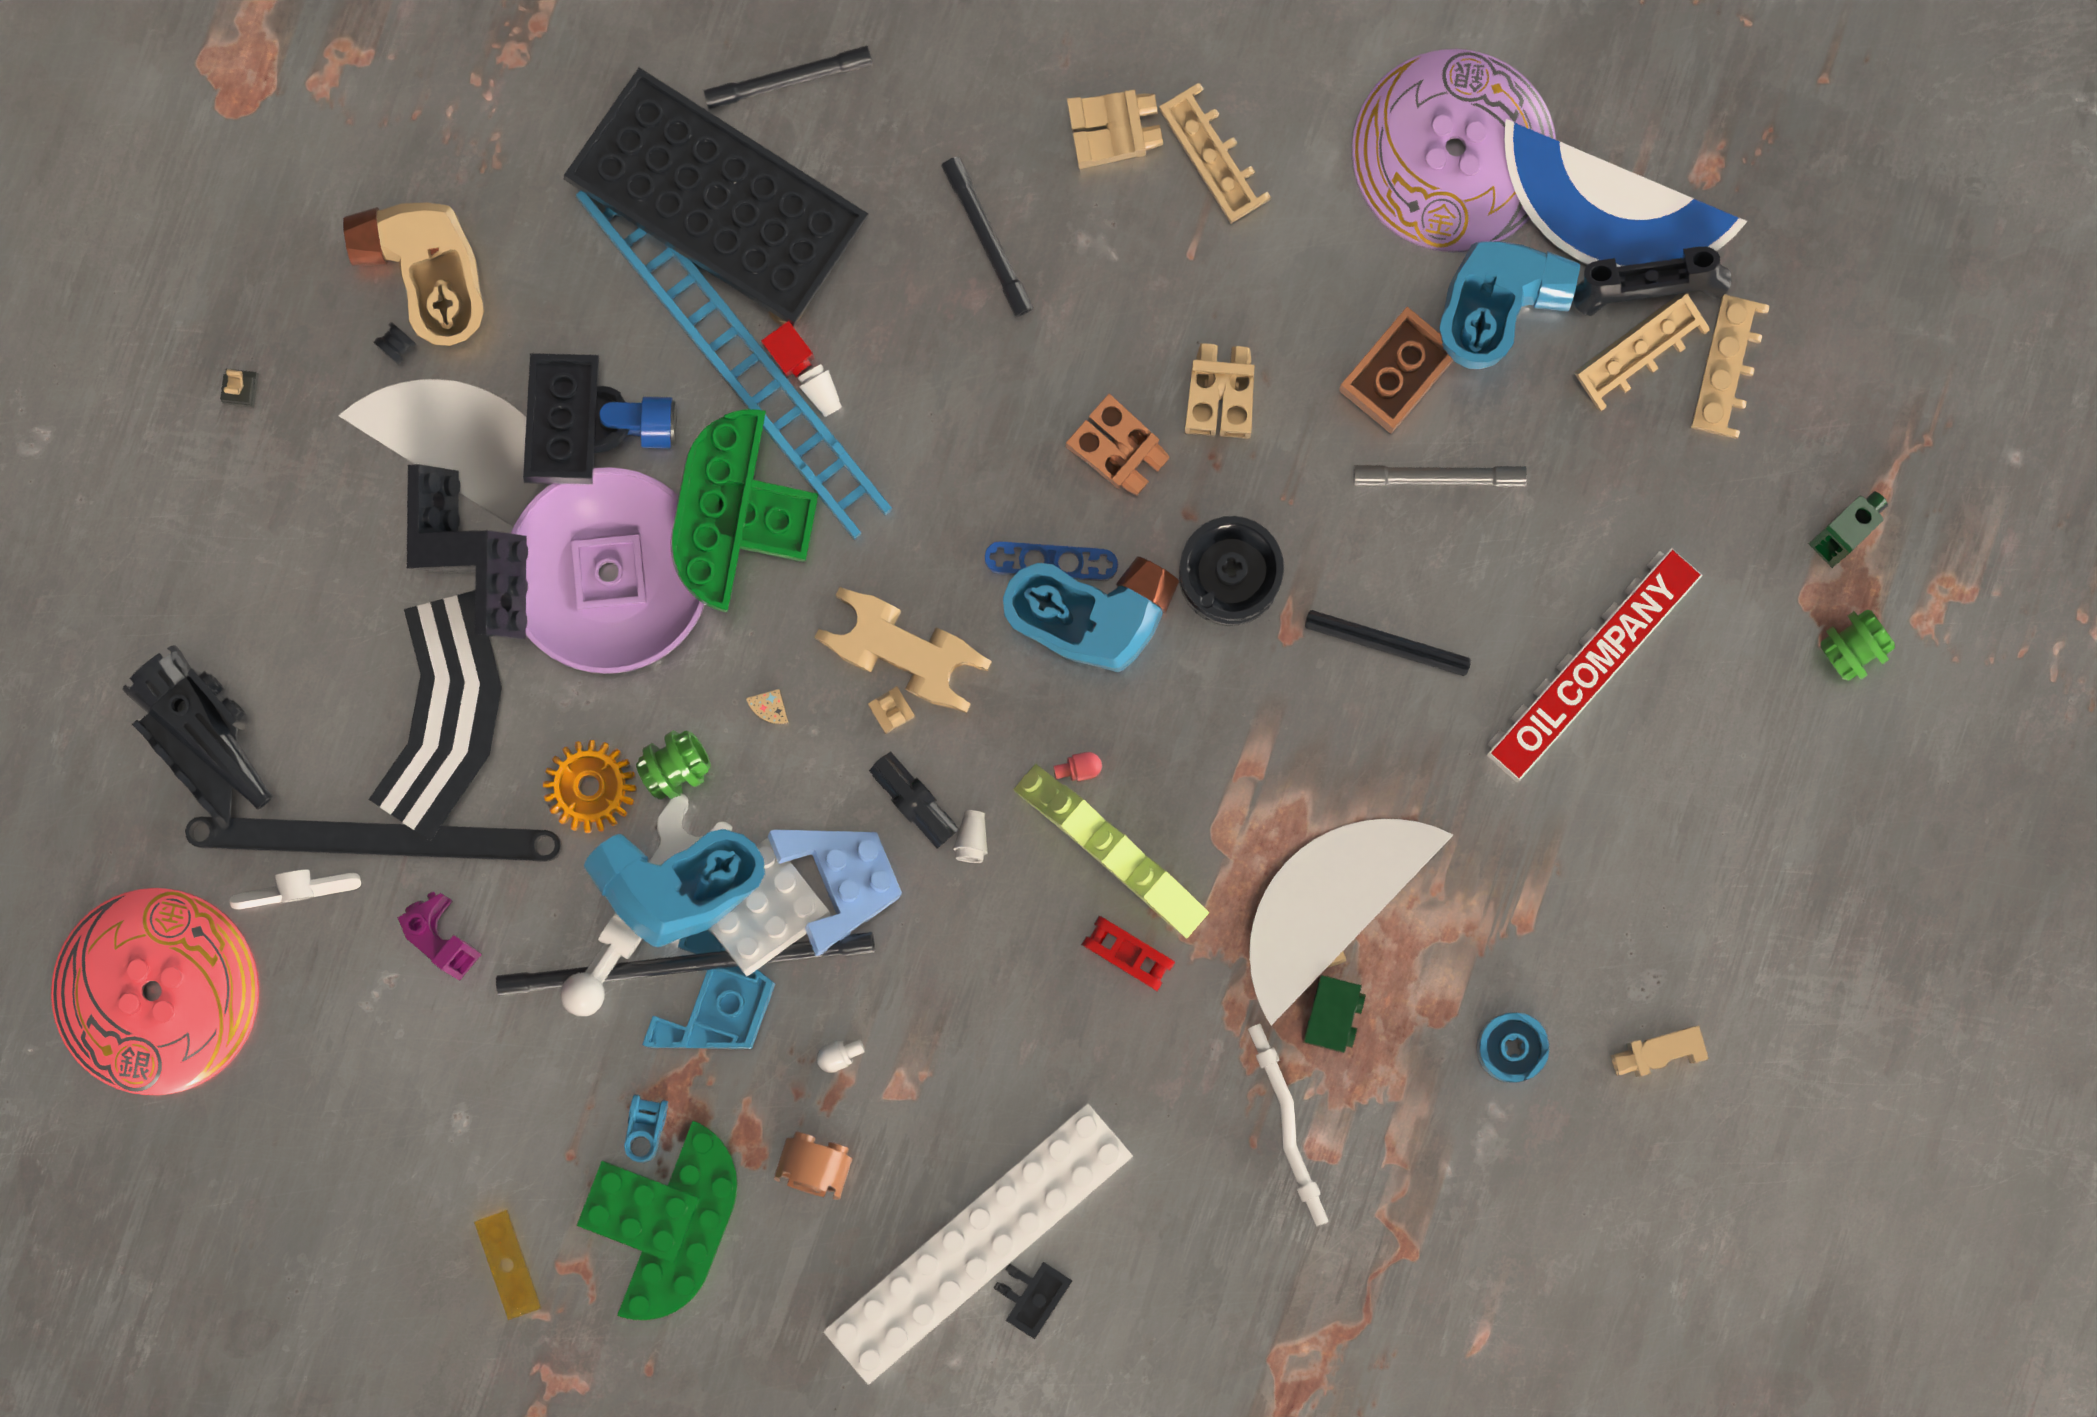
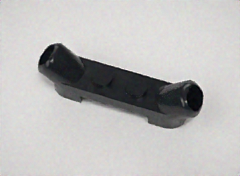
[1573,246,1731,316]

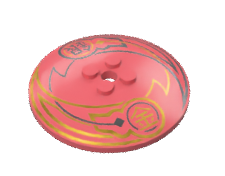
[51,888,259,1095]

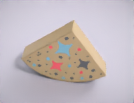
[746,689,789,724]

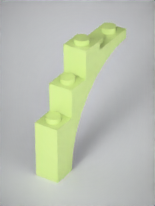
[1013,764,1210,938]

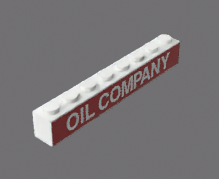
[1486,548,1703,782]

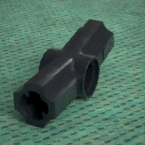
[869,751,959,849]

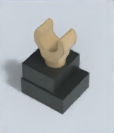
[220,369,258,408]

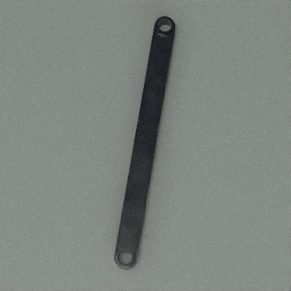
[185,816,562,862]

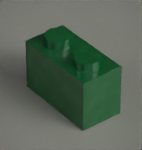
[1303,975,1366,1053]

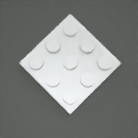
[709,838,831,976]

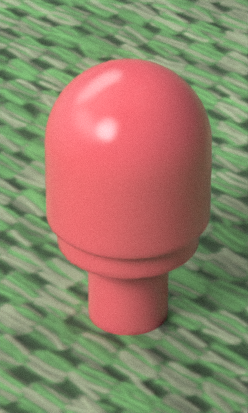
[1053,752,1102,782]

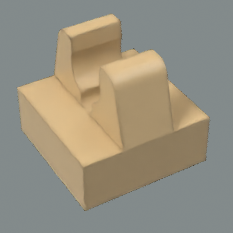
[868,687,915,734]

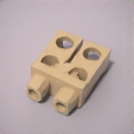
[1067,89,1163,169]
[1184,343,1255,439]
[1610,1026,1709,1077]

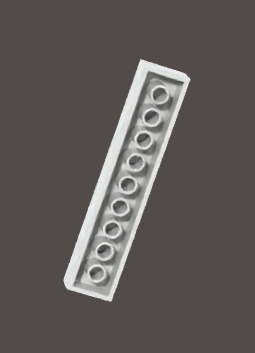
[823,1103,1133,1385]

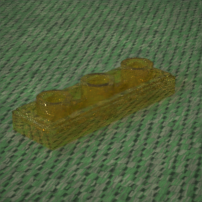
[474,1210,542,1320]

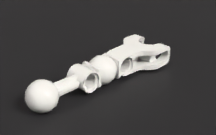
[561,793,733,1016]

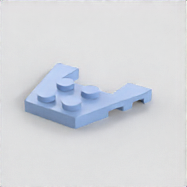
[768,830,902,956]

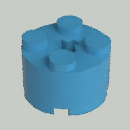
[1476,1012,1549,1083]

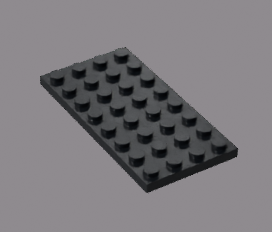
[563,67,868,326]

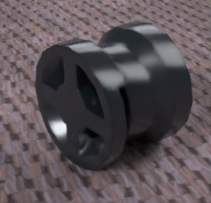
[373,322,417,365]

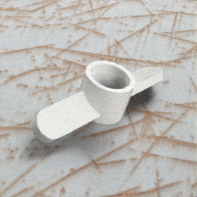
[229,869,361,909]

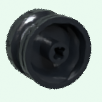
[1179,516,1284,626]

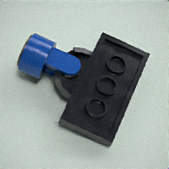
[523,353,676,484]

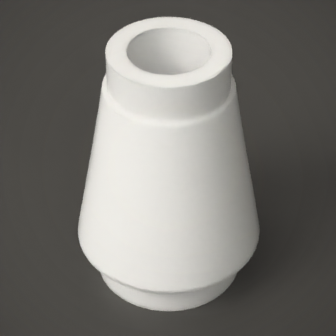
[798,364,842,417]
[953,810,987,863]

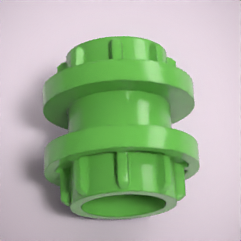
[1820,610,1895,681]
[636,730,711,800]

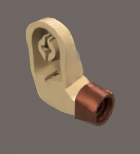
[343,202,484,346]

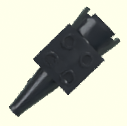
[122,645,273,830]

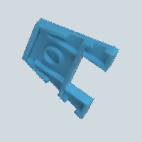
[642,930,775,1049]

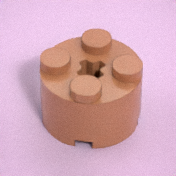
[773,1132,852,1200]

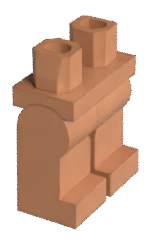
[1065,393,1170,496]

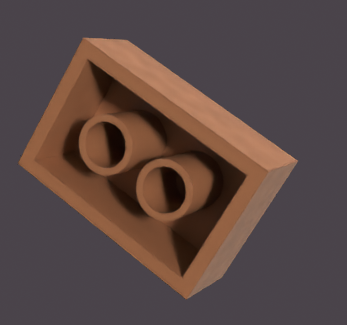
[1339,307,1453,434]

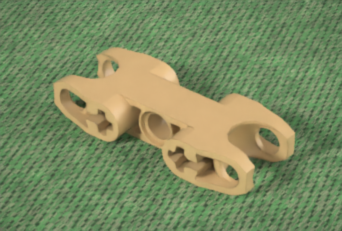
[814,587,992,713]

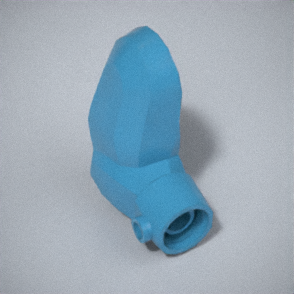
[1439,241,1580,369]
[584,829,765,947]

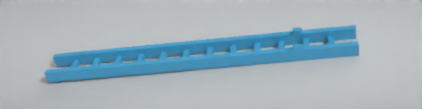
[576,191,892,540]

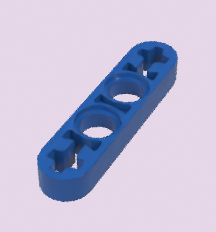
[985,542,1118,581]

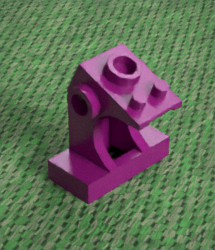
[397,892,482,981]

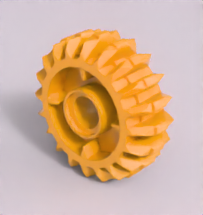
[543,740,637,833]

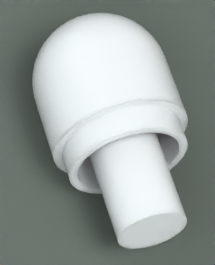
[817,1039,865,1073]

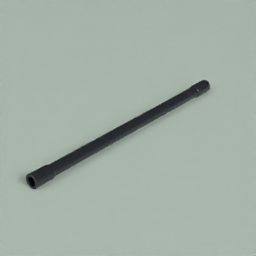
[496,932,875,996]

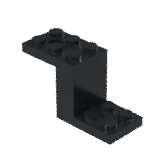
[407,464,528,640]

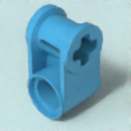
[624,1094,668,1163]

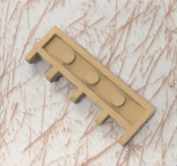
[1159,83,1271,223]
[1574,293,1710,411]
[1691,294,1769,438]

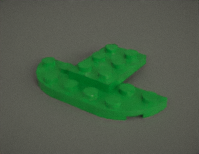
[670,409,818,613]
[576,1120,738,1320]

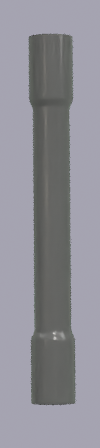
[1354,465,1527,487]

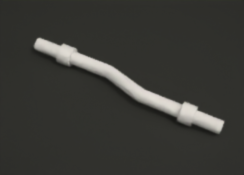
[1248,1024,1329,1227]

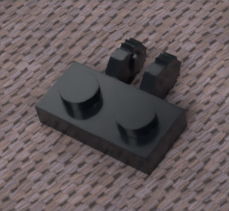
[994,1262,1073,1339]

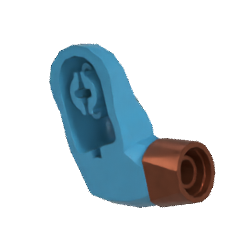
[1003,556,1179,672]

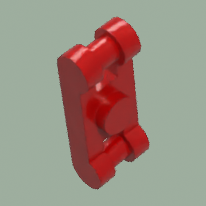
[1081,915,1175,992]

